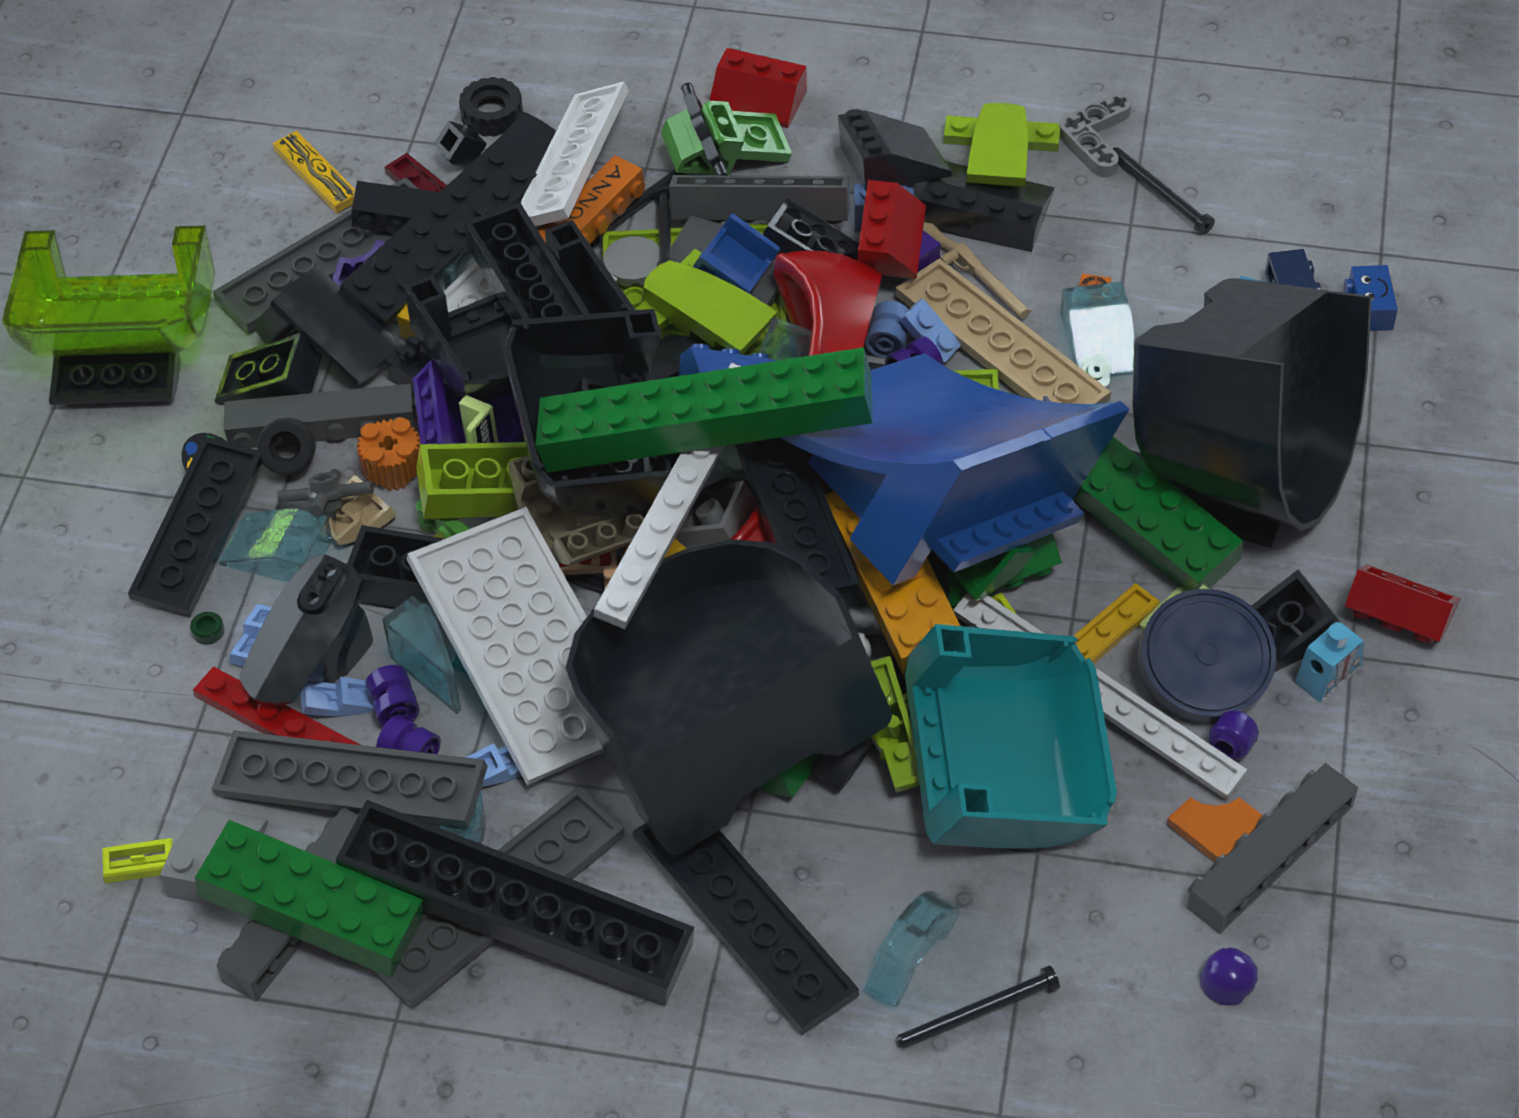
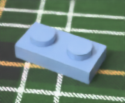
[900,298,961,363]

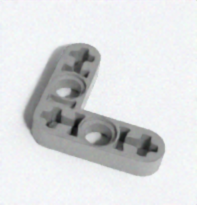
[1059,93,1132,177]

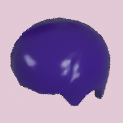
[1200,947,1258,1005]

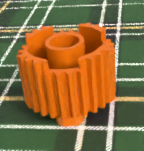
[357,417,421,491]

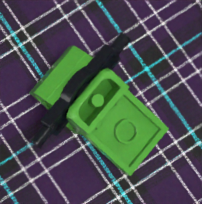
[661,82,792,175]

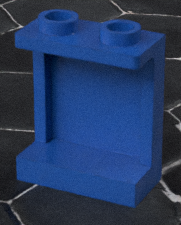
[693,214,780,294]

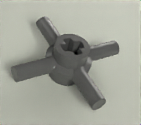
[277,469,374,517]

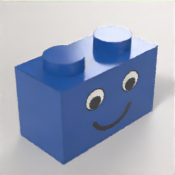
[1344,265,1398,331]

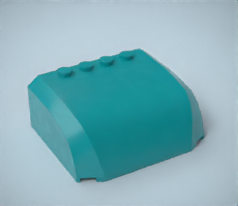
[905,624,1117,848]

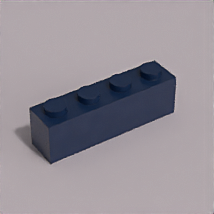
[1265,249,1321,289]

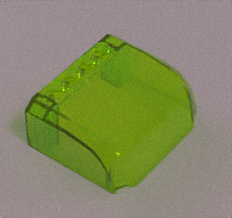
[2,225,215,357]

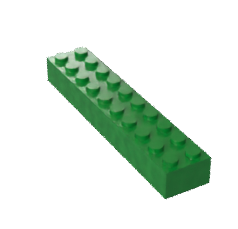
[535,347,873,473]

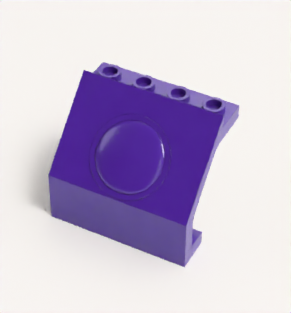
[413,360,525,444]

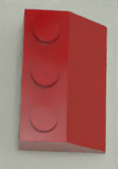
[709,48,807,128]
[857,180,926,279]
[1344,564,1461,644]

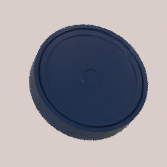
[1138,589,1276,725]

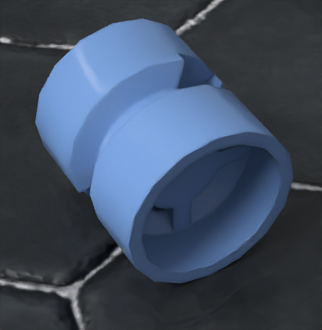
[865,301,909,359]

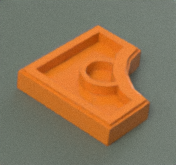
[1167,797,1263,862]

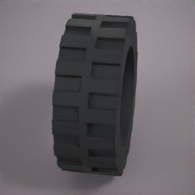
[459,77,523,137]

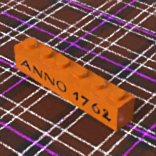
[538,155,645,244]

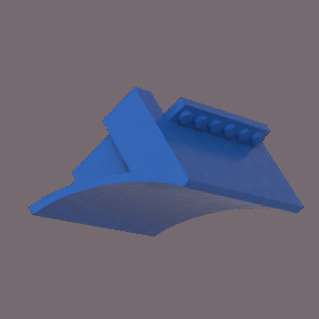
[780,353,1130,585]

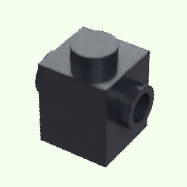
[434,121,487,166]

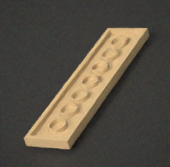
[896,258,1111,404]

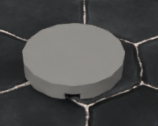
[603,236,659,286]

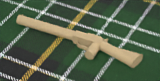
[923,222,1032,319]

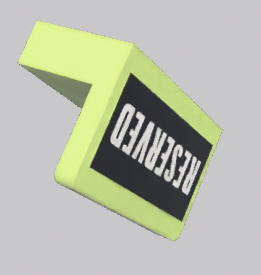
[459,395,499,443]

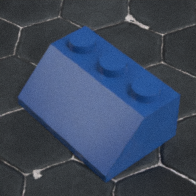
[679,344,778,376]

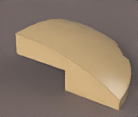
[328,475,396,545]

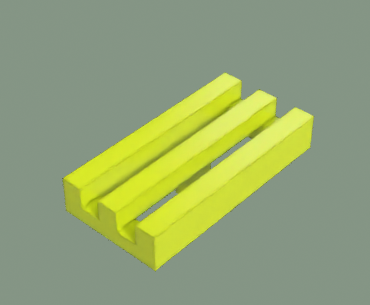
[102,838,174,884]

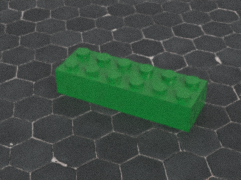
[1073,436,1243,591]
[195,820,423,977]

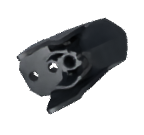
[239,554,373,705]

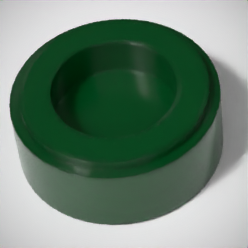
[190,612,225,645]

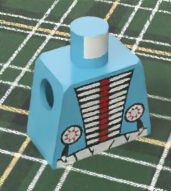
[1295,622,1364,703]

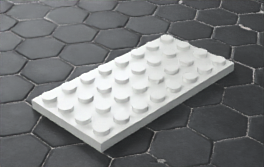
[407,507,605,785]

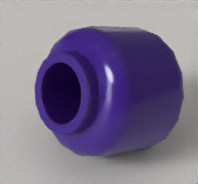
[1208,710,1259,761]

